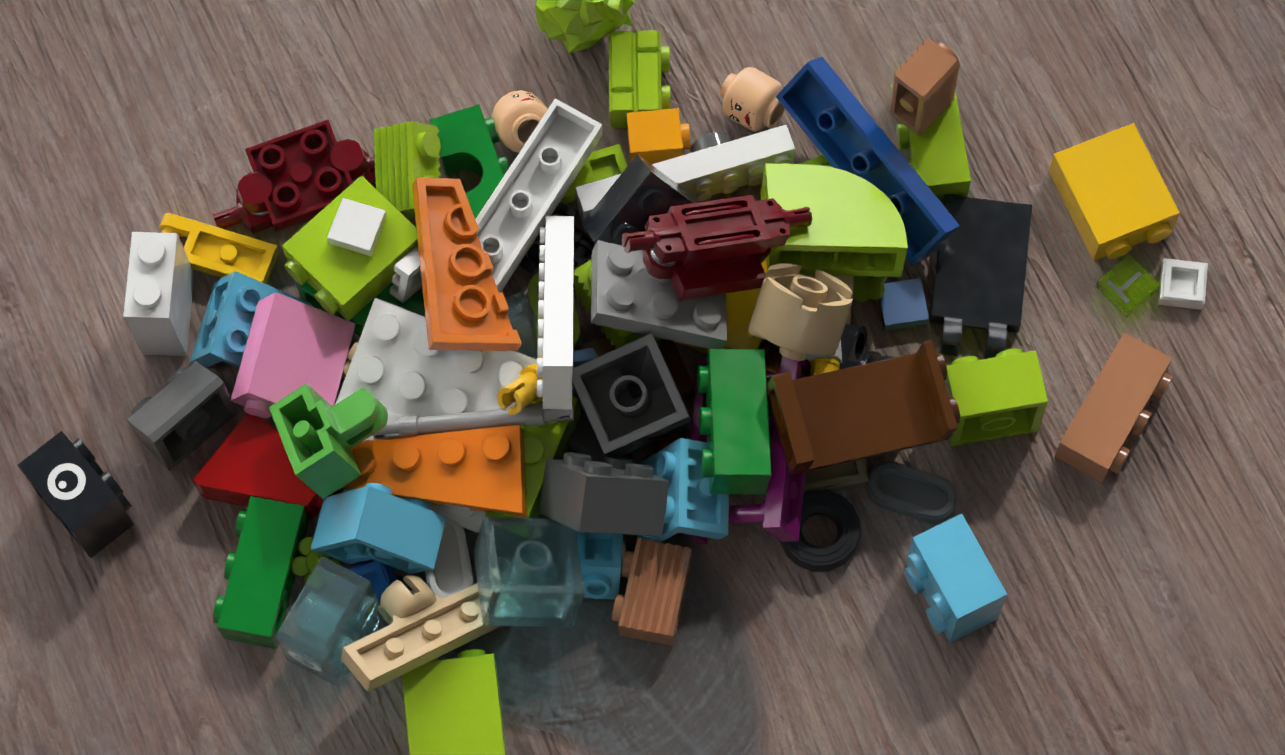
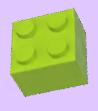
[944,348,1048,447]

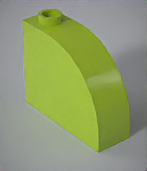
[760,163,908,277]

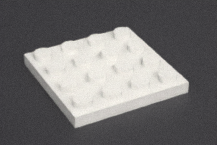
[335,298,537,533]

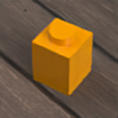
[626,108,691,165]

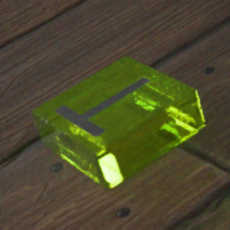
[1095,254,1160,318]

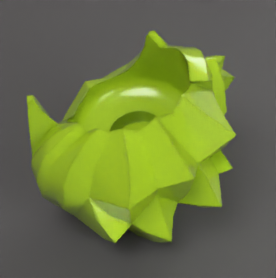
[535,0,635,54]

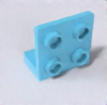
[189,271,313,368]
[637,438,729,542]

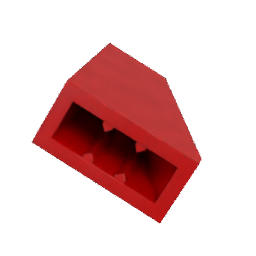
[193,413,340,520]

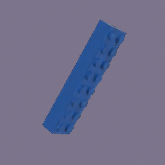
[776,57,960,266]

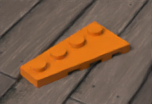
[412,177,522,351]
[343,425,527,518]

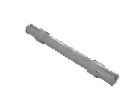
[373,402,574,440]

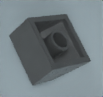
[127,361,237,471]

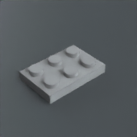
[591,240,727,349]

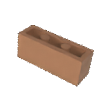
[1055,332,1173,483]

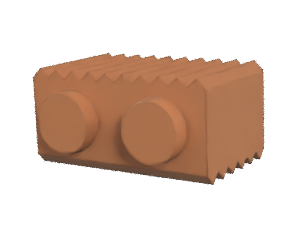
[889,38,961,136]
[612,538,692,646]

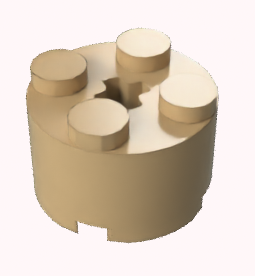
[748,263,853,361]

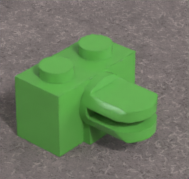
[269,383,388,499]

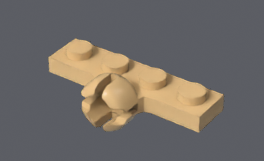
[341,575,520,692]

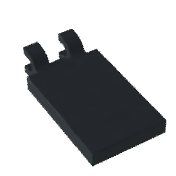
[930,194,1032,359]

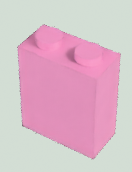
[230,292,356,418]

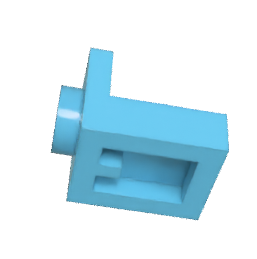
[573,531,623,600]

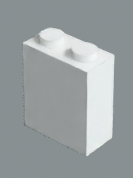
[123,232,195,356]

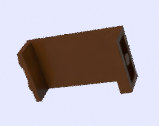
[766,340,960,476]

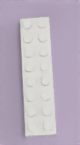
[475,98,603,293]
[575,125,795,233]
[537,216,574,410]

